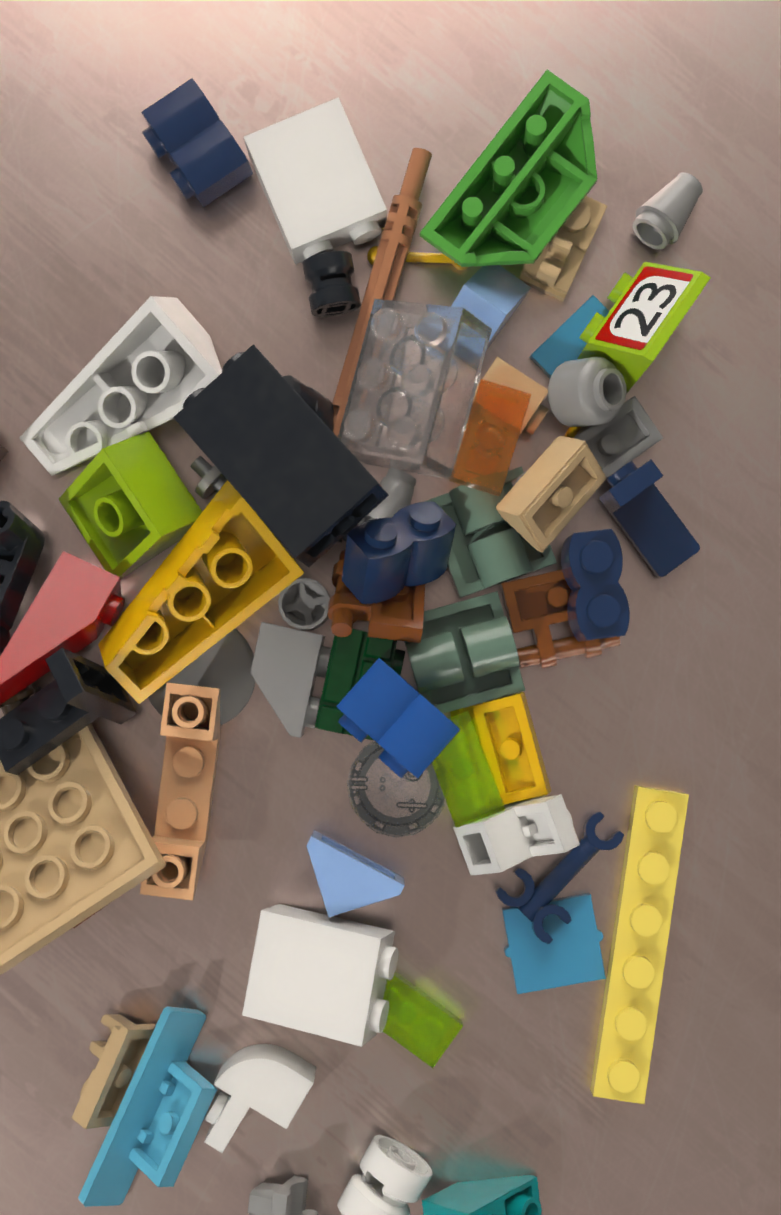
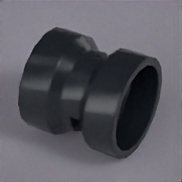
[302,251,361,317]

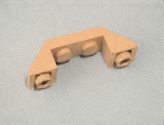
[140,682,220,901]

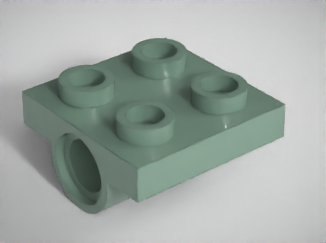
[425,466,557,599]
[404,591,526,713]

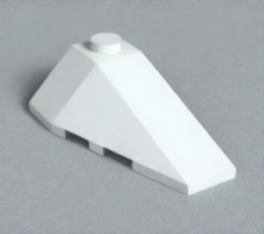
[19,296,222,476]

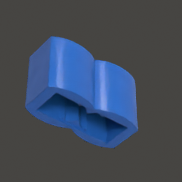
[336,658,461,779]

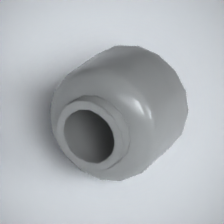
[547,357,627,427]

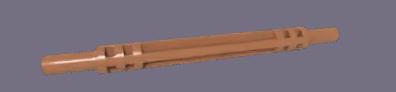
[332,148,432,450]

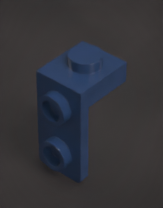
[599,459,700,577]

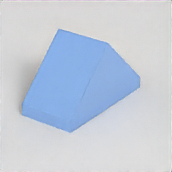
[431,265,531,370]
[306,830,405,918]

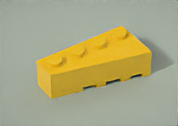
[98,480,304,704]

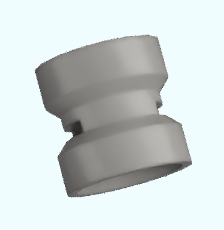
[278,578,330,631]

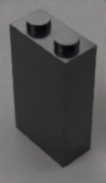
[173,344,389,567]

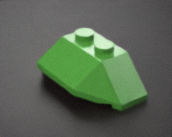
[420,69,597,267]

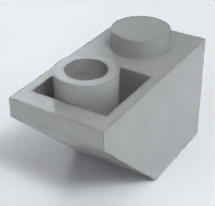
[250,622,331,738]

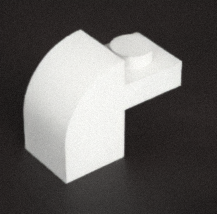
[453,794,580,876]
[204,1044,317,1153]

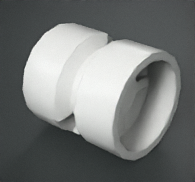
[337,1135,433,1215]

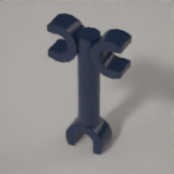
[495,812,624,944]

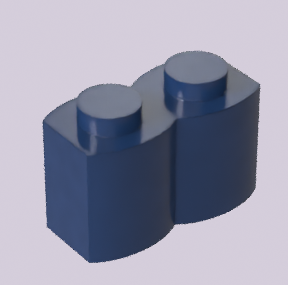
[141,78,253,207]
[342,501,456,604]
[561,529,630,641]

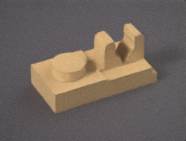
[519,196,607,302]
[72,1014,155,1129]

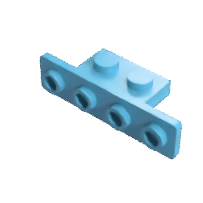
[78,1006,217,1207]

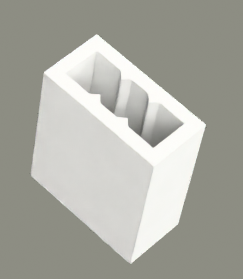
[244,97,387,265]
[242,904,399,1047]

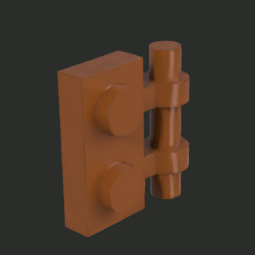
[328,549,425,643]
[500,569,620,669]

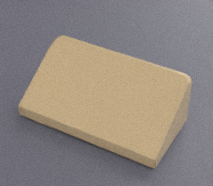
[496,436,607,553]

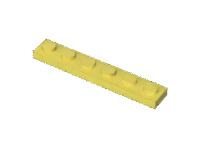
[590,785,689,1104]

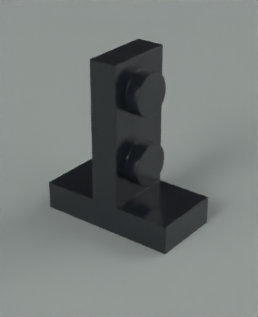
[0,647,137,775]

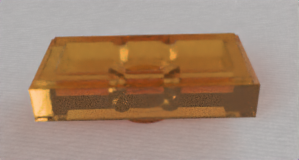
[449,379,531,497]

